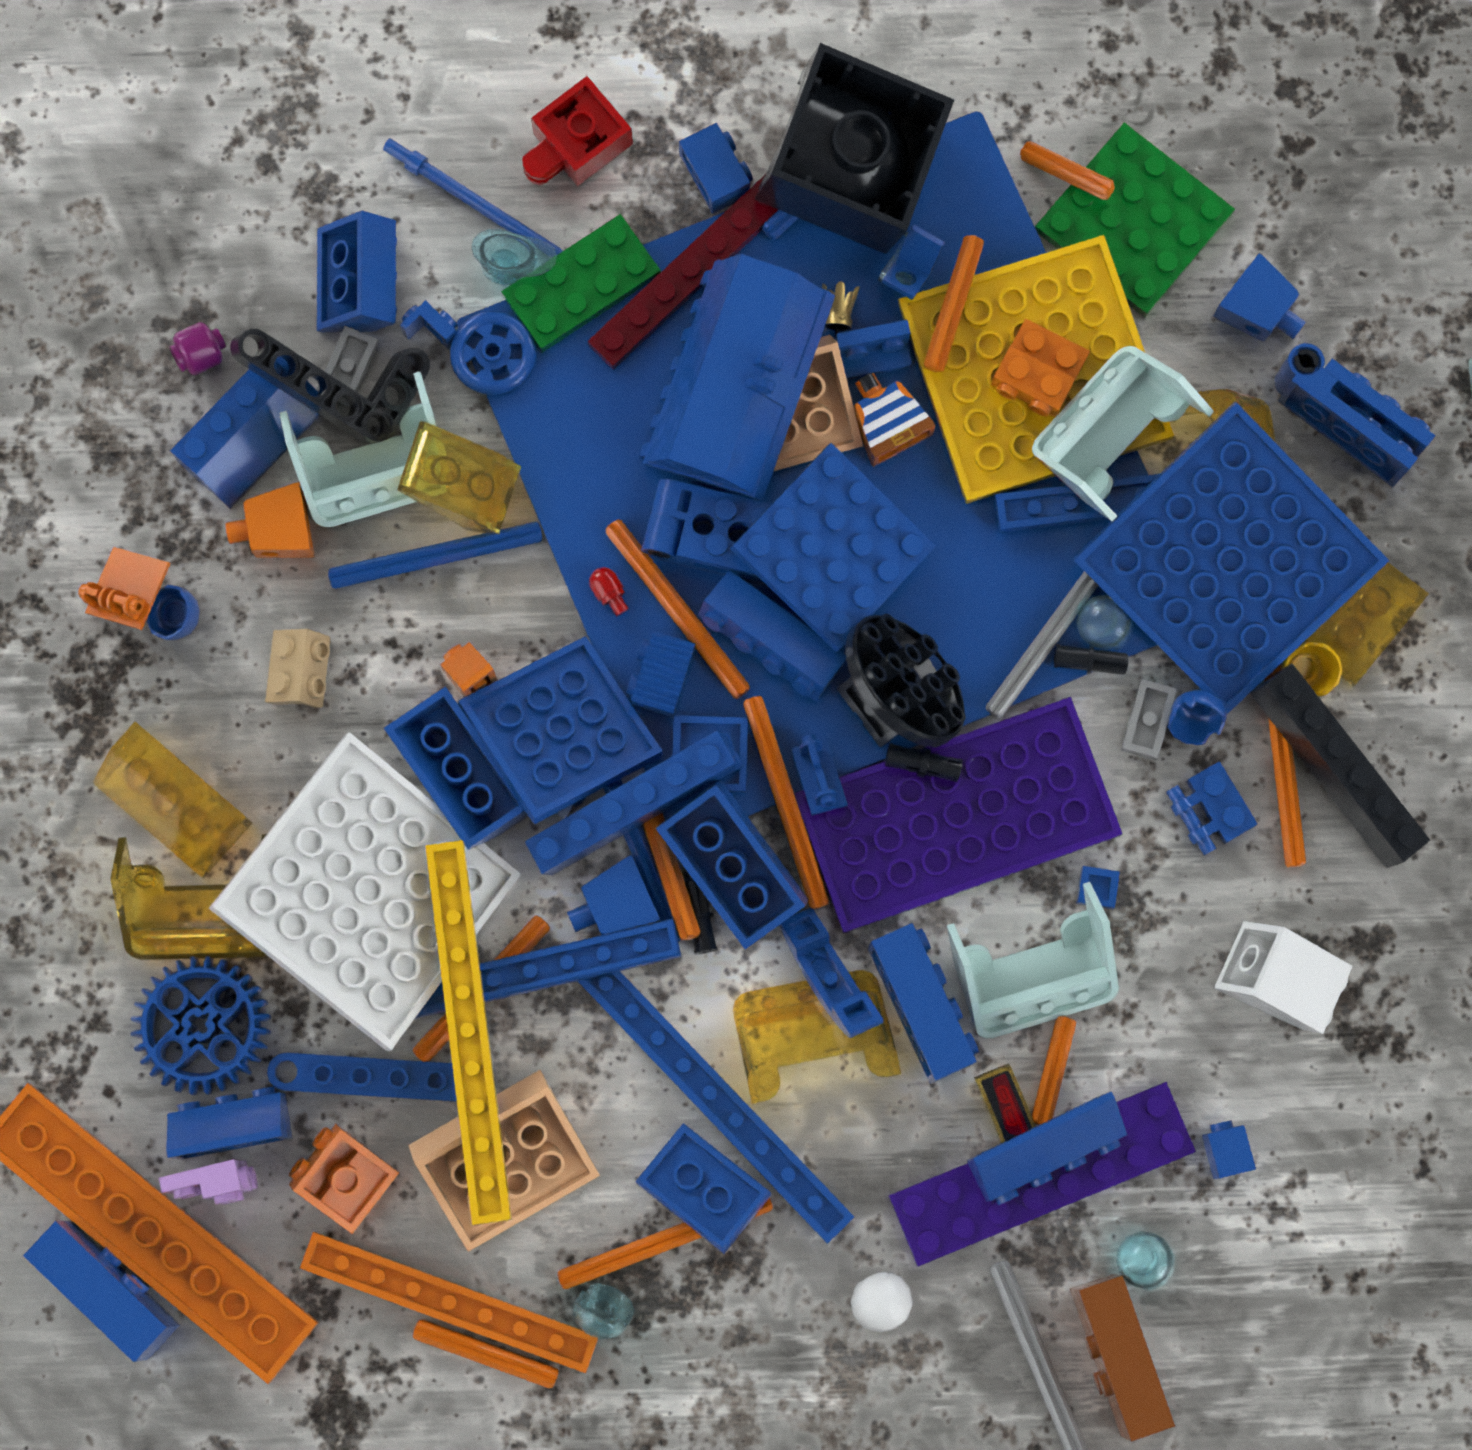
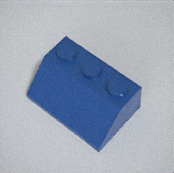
[317,210,397,333]
[166,1087,293,1160]

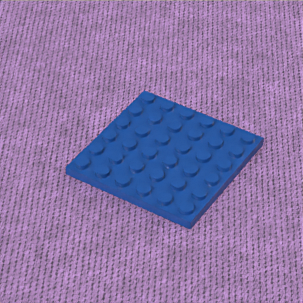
[1073,402,1390,714]

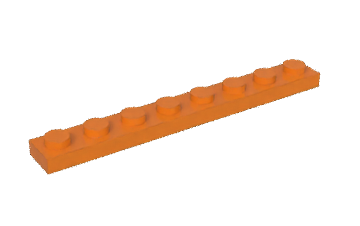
[300,1232,599,1373]

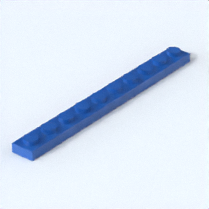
[577,971,854,1244]

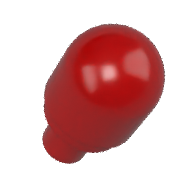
[589,567,629,617]

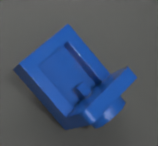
[400,300,458,350]

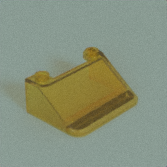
[733,970,901,1106]

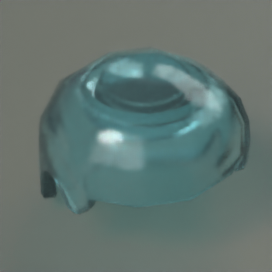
[1076,595,1135,650]
[1116,1231,1176,1291]
[572,1283,635,1340]

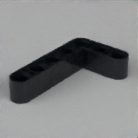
[230,329,430,443]

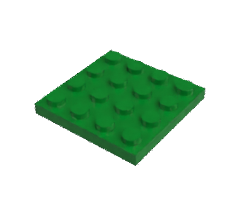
[1035,122,1235,318]

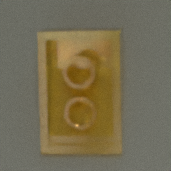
[397,421,521,534]
[1304,562,1429,686]

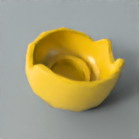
[1281,642,1343,696]

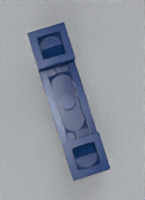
[779,908,883,1038]

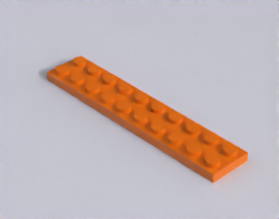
[0,1083,319,1384]

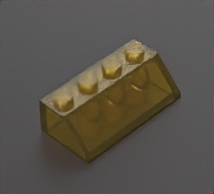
[93,722,252,879]

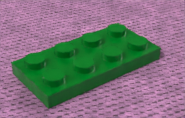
[501,214,661,353]

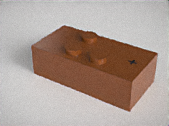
[1070,1274,1175,1442]

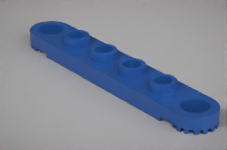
[267,1053,457,1102]

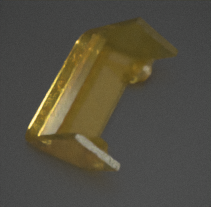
[110,834,267,960]

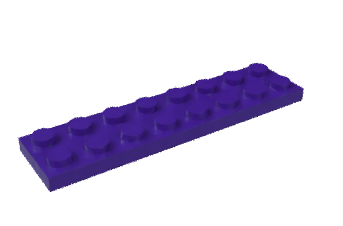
[888,1082,1196,1267]

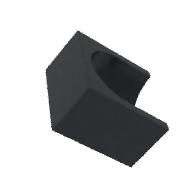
[754,43,954,254]

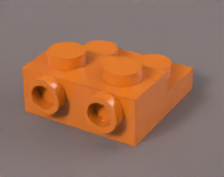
[991,318,1090,417]
[289,1123,399,1234]

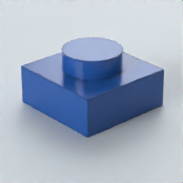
[1076,866,1120,910]

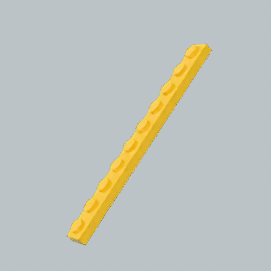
[425,840,512,1226]

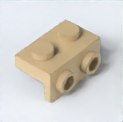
[265,629,330,708]

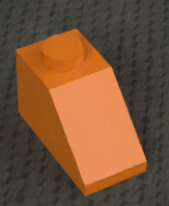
[440,642,498,697]

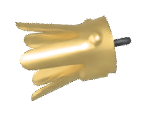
[822,281,860,338]

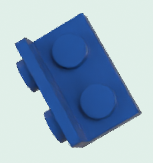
[835,319,912,380]

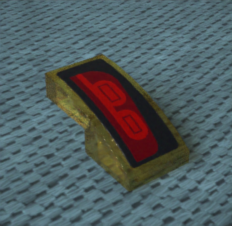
[974,1063,1036,1144]

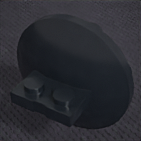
[837,614,966,748]

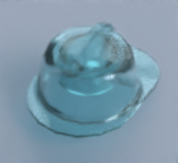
[471,229,557,285]

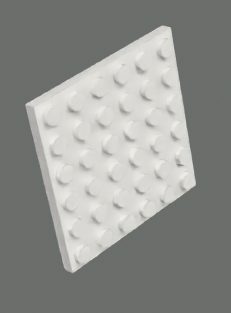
[209,732,521,1051]

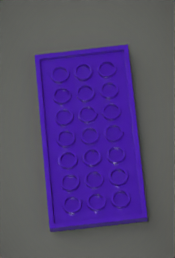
[794,697,1123,934]

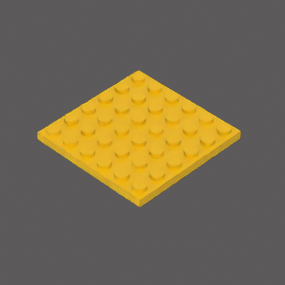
[898,235,1174,504]

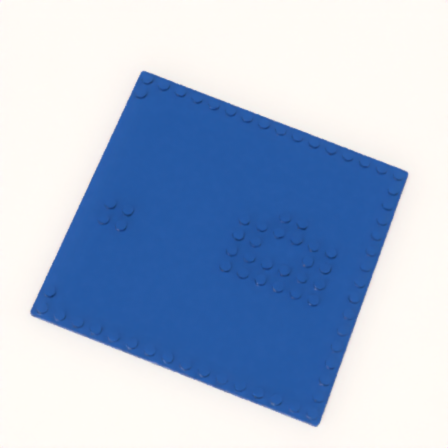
[457,111,1158,820]

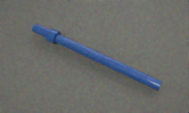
[383,138,564,259]

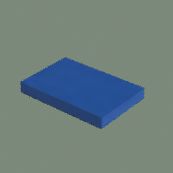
[635,1123,772,1254]

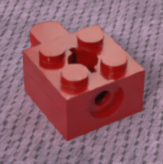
[522,76,633,187]

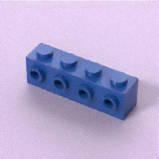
[698,570,846,701]

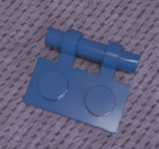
[1166,761,1258,856]

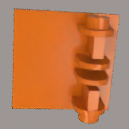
[78,547,171,630]

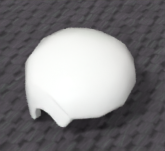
[851,1272,913,1332]

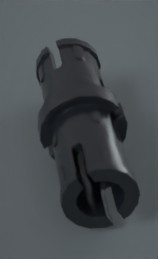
[885,743,963,783]

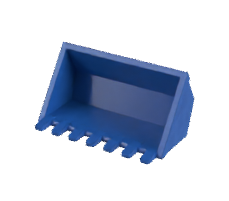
[639,254,835,501]

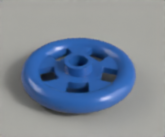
[450,311,536,395]

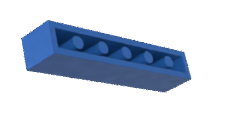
[524,730,744,875]

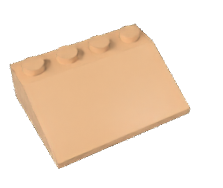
[773,335,863,472]
[408,1070,600,1252]

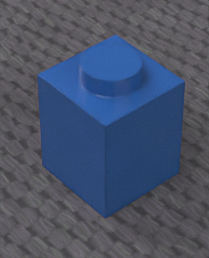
[1202,1120,1256,1179]

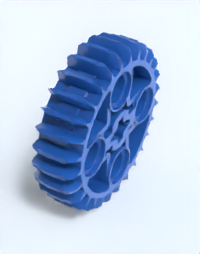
[130,956,271,1095]

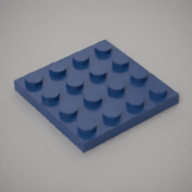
[730,443,936,652]
[458,636,663,825]

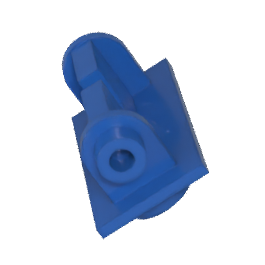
[791,734,848,816]

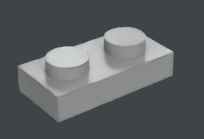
[317,326,379,407]
[1121,679,1177,760]

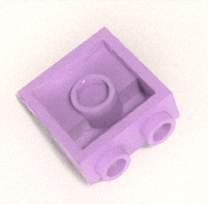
[159,1159,258,1205]

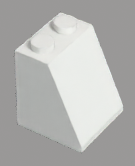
[1214,921,1352,1034]

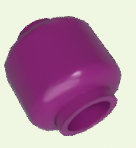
[169,322,226,376]

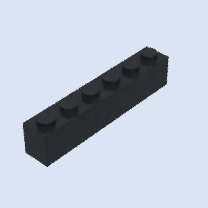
[1250,663,1430,868]

